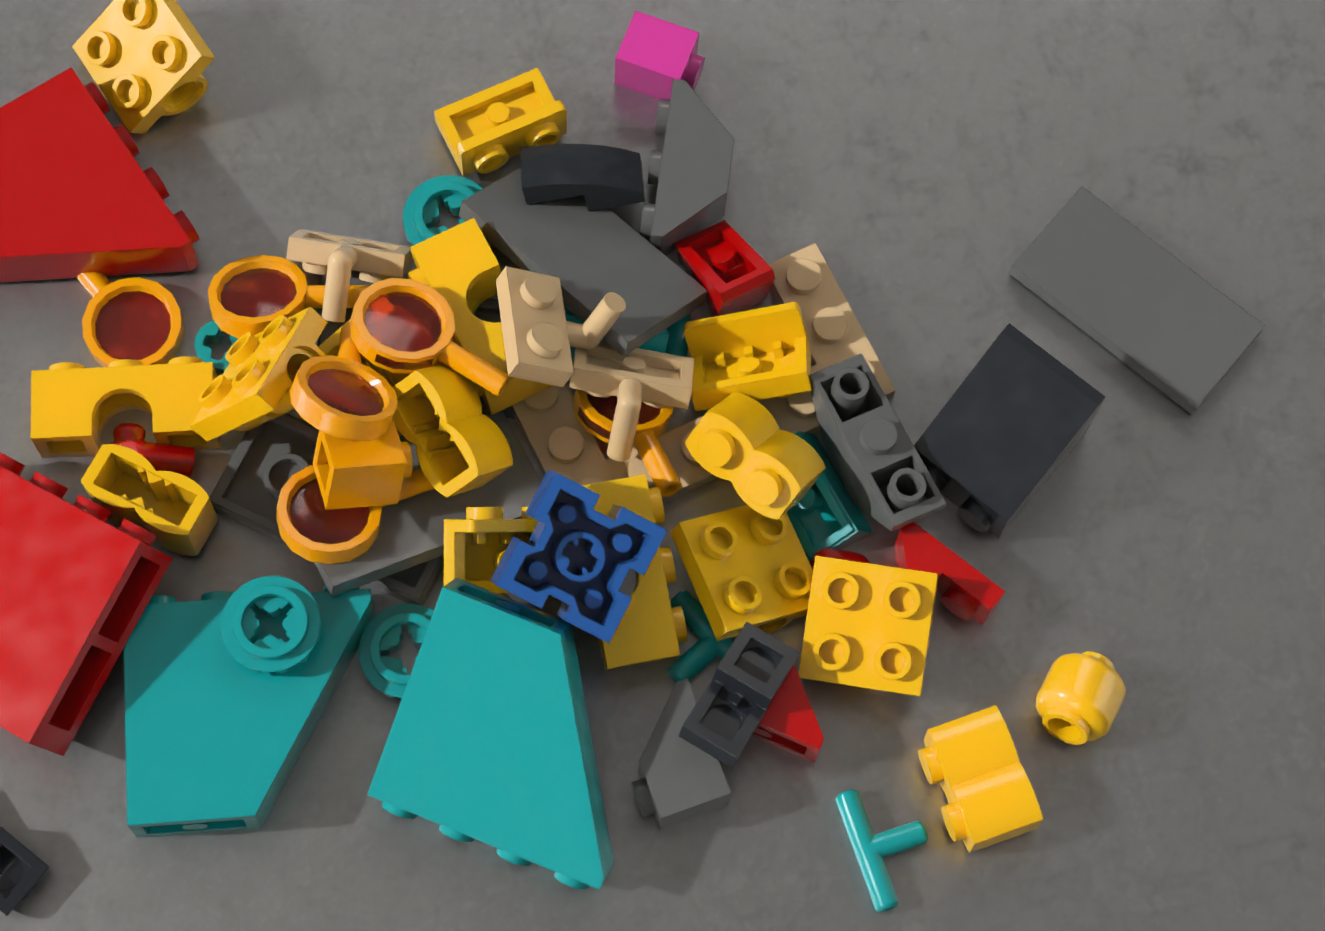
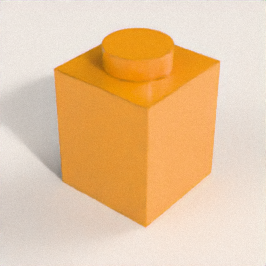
[313,418,412,510]

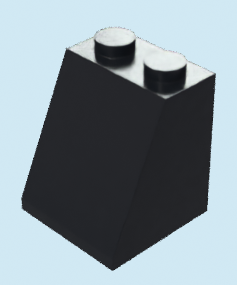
[914,323,1105,539]

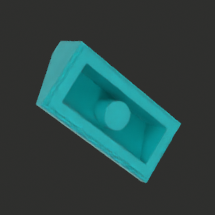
[787,431,872,561]

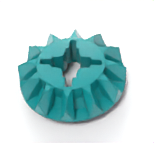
[403,175,489,245]
[221,576,321,674]
[358,603,434,698]

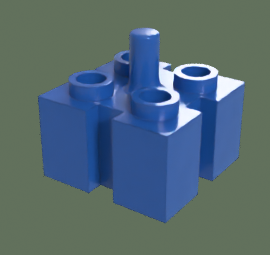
[490,470,667,643]

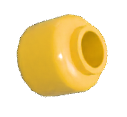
[1035,651,1126,745]

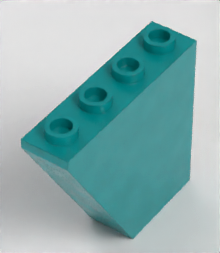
[367,577,614,890]
[124,586,375,838]

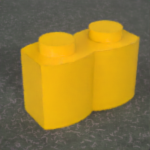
[392,364,513,498]
[685,392,826,520]
[81,444,219,556]
[918,705,1043,853]

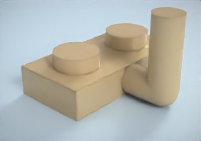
[286,229,412,322]
[496,266,626,387]
[569,341,694,461]

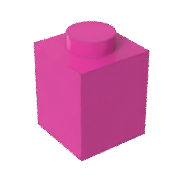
[615,10,705,100]

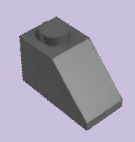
[631,678,731,830]

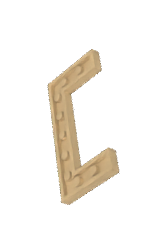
[512,243,896,503]

